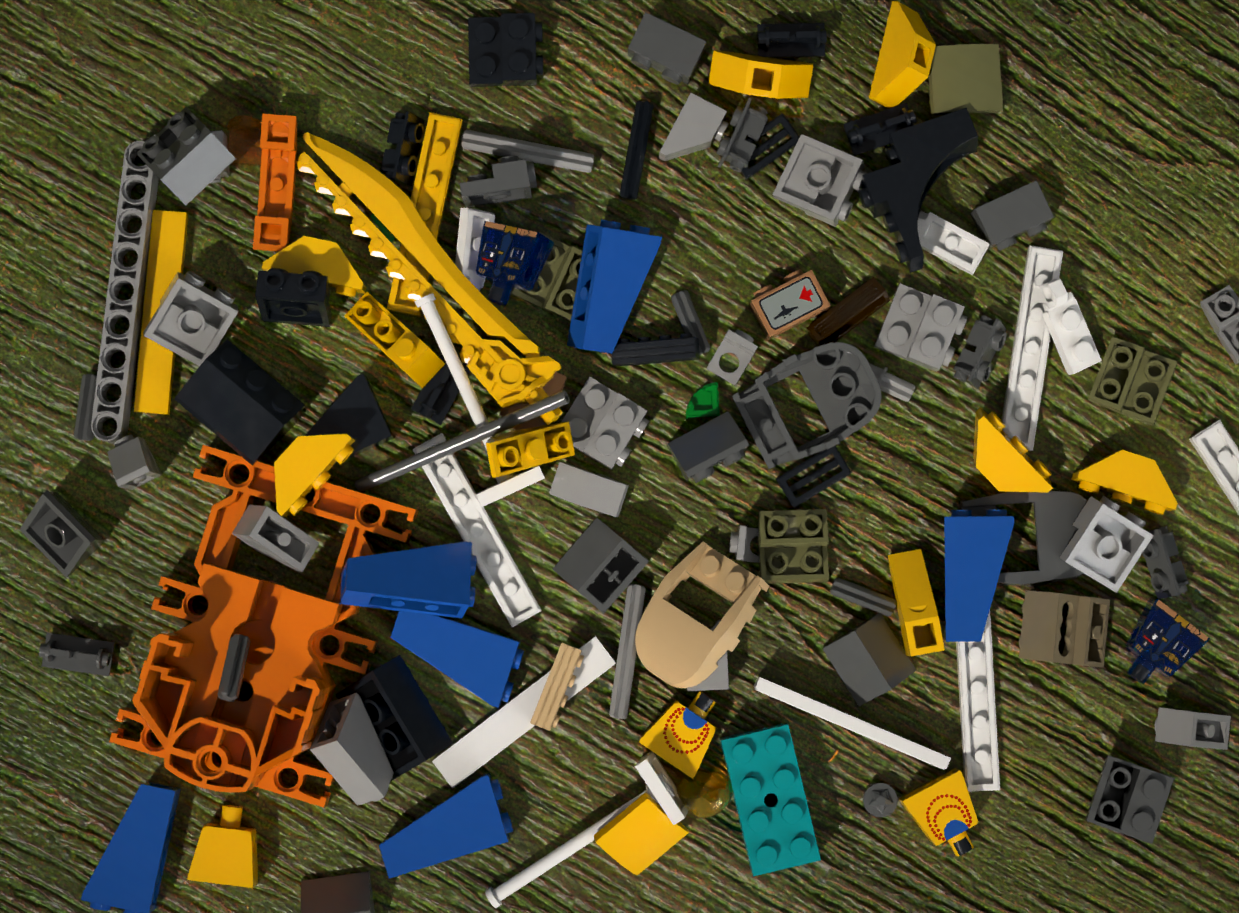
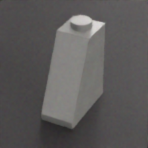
[310,693,394,806]

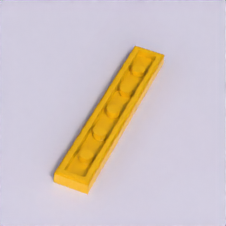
[387,112,463,317]
[134,210,189,415]

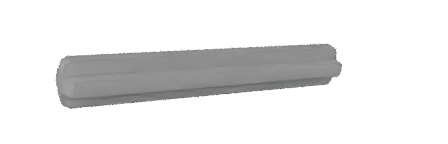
[461,130,594,173]
[609,584,646,719]

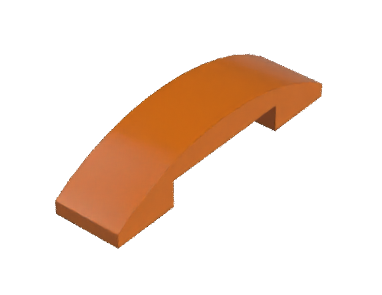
[253,114,297,252]

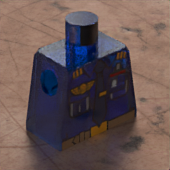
[476,221,554,306]
[1125,599,1210,685]

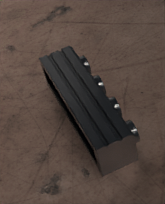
[612,333,700,367]

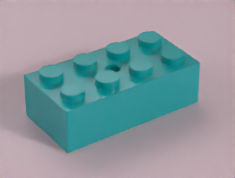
[719,723,821,876]

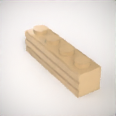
[530,642,584,731]

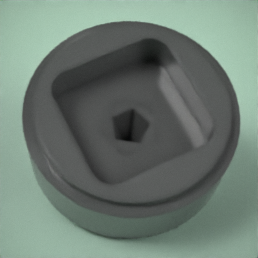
[862,782,898,817]

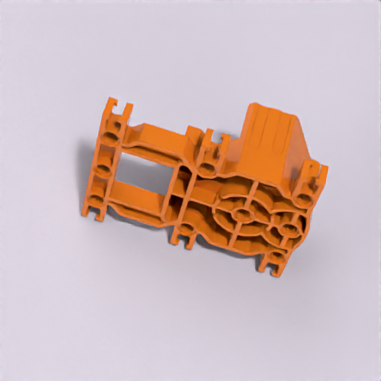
[109,445,419,808]

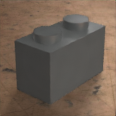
[627,12,707,85]
[970,180,1054,251]

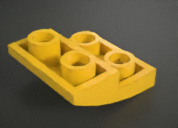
[594,792,689,875]

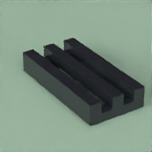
[742,113,800,181]
[776,446,852,508]

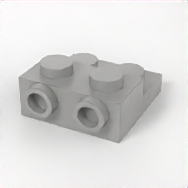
[772,134,867,227]
[143,271,239,366]
[874,283,967,372]
[562,377,650,470]
[1060,496,1154,593]

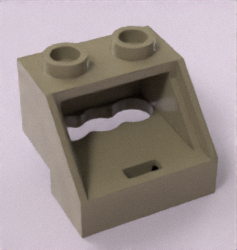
[1019,590,1110,668]

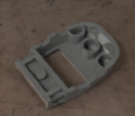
[732,342,881,469]
[959,489,1087,587]

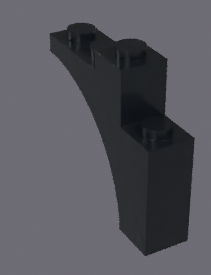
[858,108,978,273]

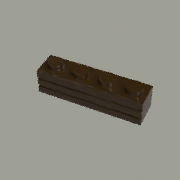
[806,277,890,346]

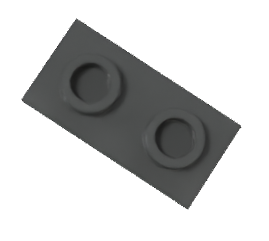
[716,98,768,172]
[953,316,1007,389]
[1142,526,1189,599]
[39,633,115,676]

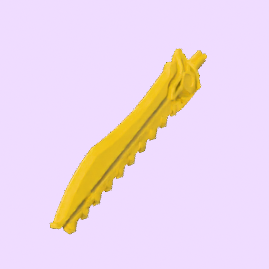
[296,132,563,426]

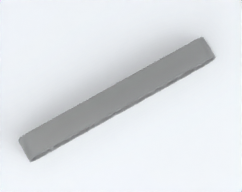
[91,141,159,444]

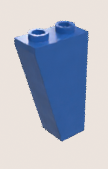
[567,220,662,354]
[944,510,1014,642]
[340,541,477,619]
[390,611,524,708]
[379,773,514,879]
[81,782,181,913]

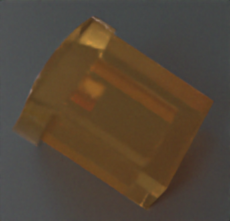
[227,115,262,166]

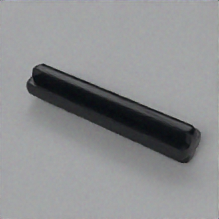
[620,100,654,200]

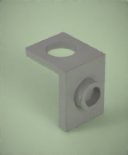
[706,329,758,385]
[729,525,759,563]

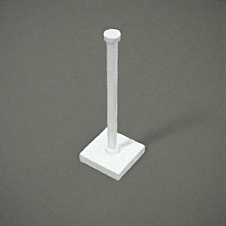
[414,293,545,507]
[485,751,690,908]

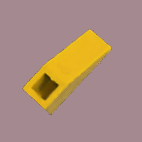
[344,292,445,388]
[887,549,945,656]

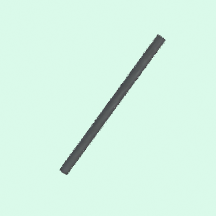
[355,390,570,493]

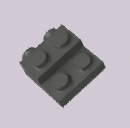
[460,156,537,208]

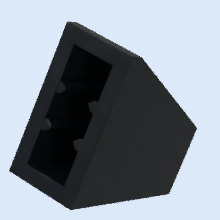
[305,374,394,466]

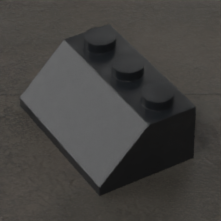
[174,339,305,466]
[336,655,453,781]

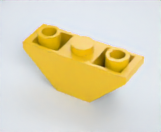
[869,1,936,108]
[708,50,814,99]
[261,236,366,297]
[973,407,1053,493]
[486,422,575,478]
[274,434,355,517]
[1071,450,1178,515]

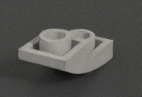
[1200,285,1239,365]
[549,462,629,517]

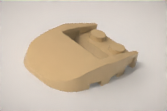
[635,541,769,688]

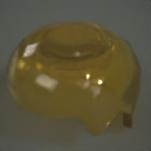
[676,771,733,818]

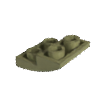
[928,44,1003,115]
[509,232,582,321]
[1088,336,1177,426]
[758,509,829,584]

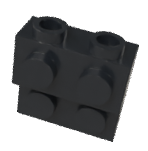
[468,13,543,87]
[255,268,332,327]

